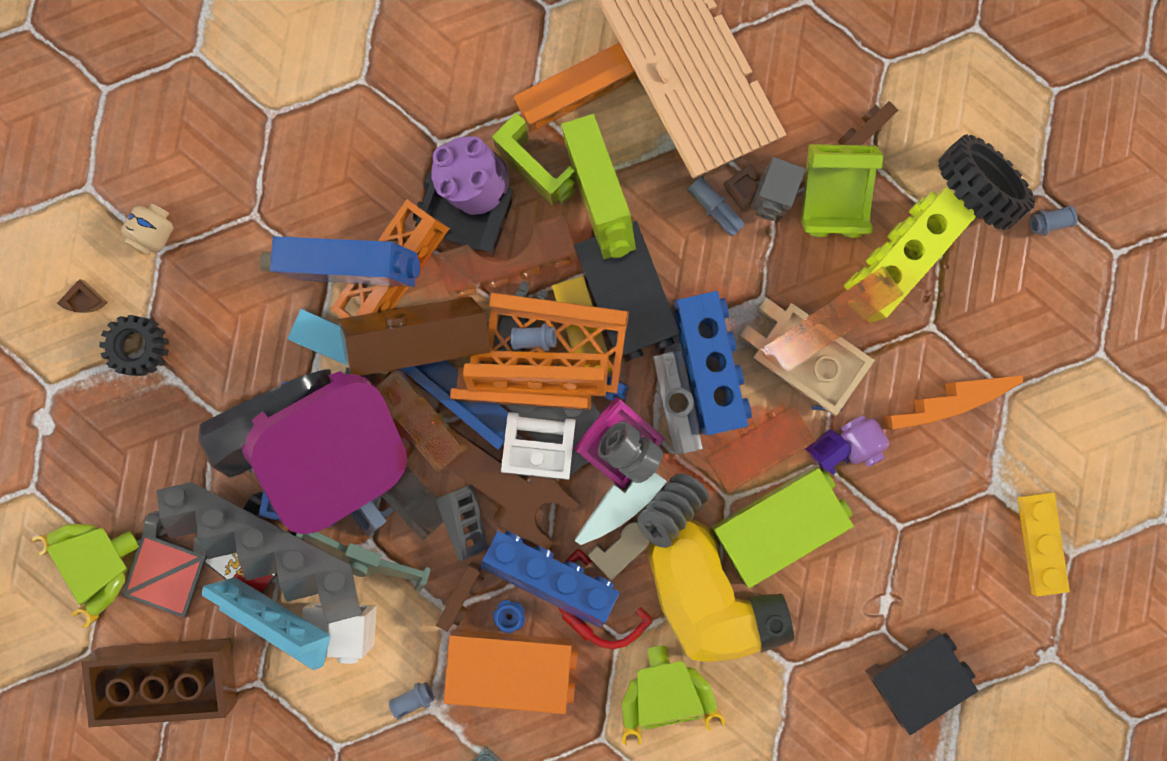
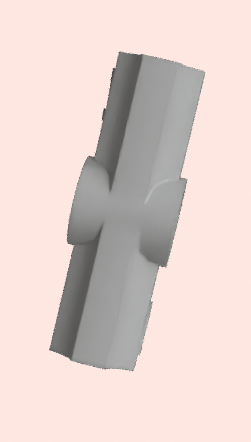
[652,351,703,455]

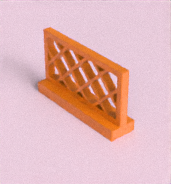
[484,293,629,393]

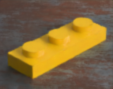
[1017,492,1070,597]

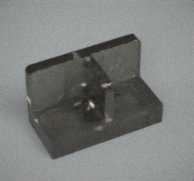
[381,466,444,540]

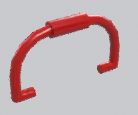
[557,549,653,650]

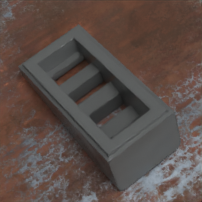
[435,484,487,562]

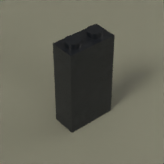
[574,221,680,362]

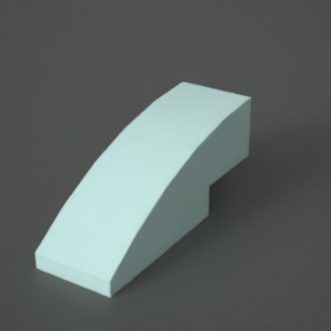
[575,473,667,545]

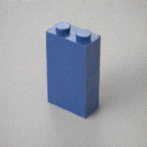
[270,236,420,287]

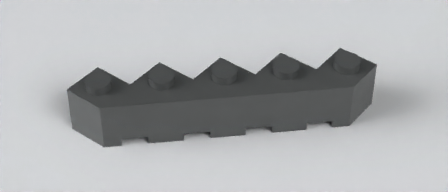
[157,482,362,624]

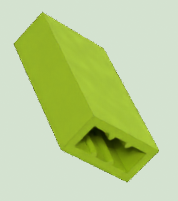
[561,113,636,259]
[711,467,854,588]

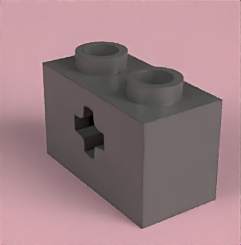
[750,157,806,221]

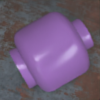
[840,416,889,468]

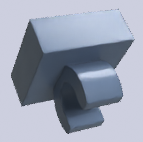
[350,495,393,537]

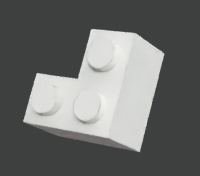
[302,602,377,664]

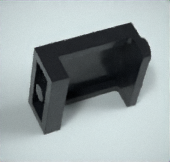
[413,170,515,257]
[865,628,978,735]

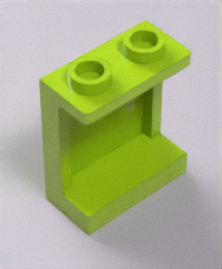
[492,113,576,207]
[801,144,884,238]

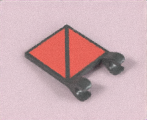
[122,511,207,618]

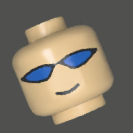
[121,203,174,255]

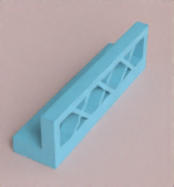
[202,577,331,670]

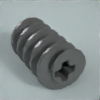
[638,474,709,548]

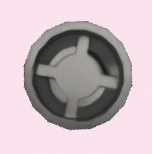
[598,421,663,483]

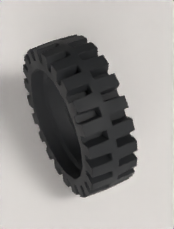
[938,134,1035,230]

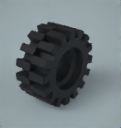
[99,315,169,376]

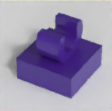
[805,429,851,475]

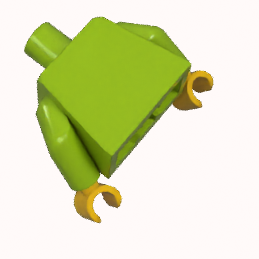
[32,524,139,628]
[622,645,725,746]

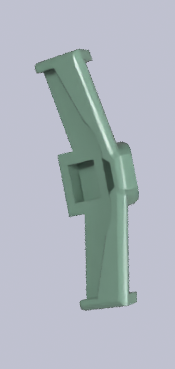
[296,532,430,592]

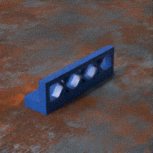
[401,360,508,450]

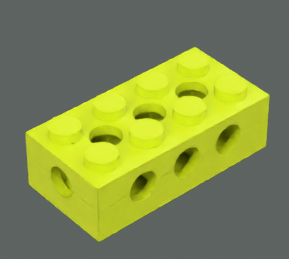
[841,187,976,323]

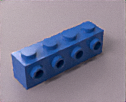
[480,531,620,628]

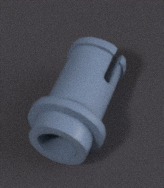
[1030,206,1078,236]
[511,324,556,351]
[389,682,434,720]

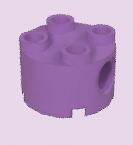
[431,136,510,215]

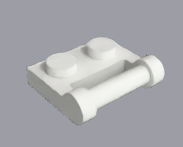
[501,412,576,480]

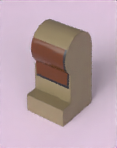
[588,520,649,580]

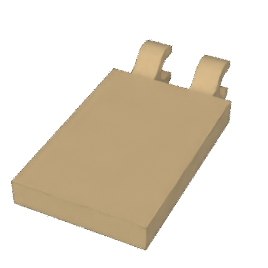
[738,298,875,416]

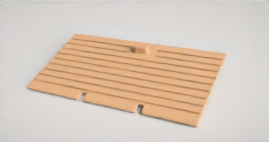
[597,0,787,178]

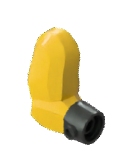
[647,519,794,662]

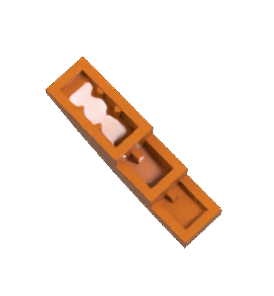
[883,376,1023,429]

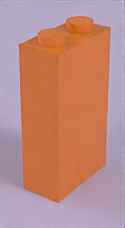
[444,629,578,714]

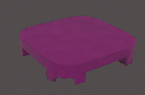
[241,371,407,534]

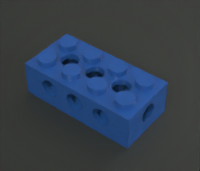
[672,291,752,435]

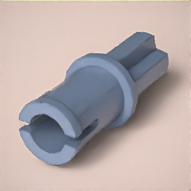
[687,176,744,236]

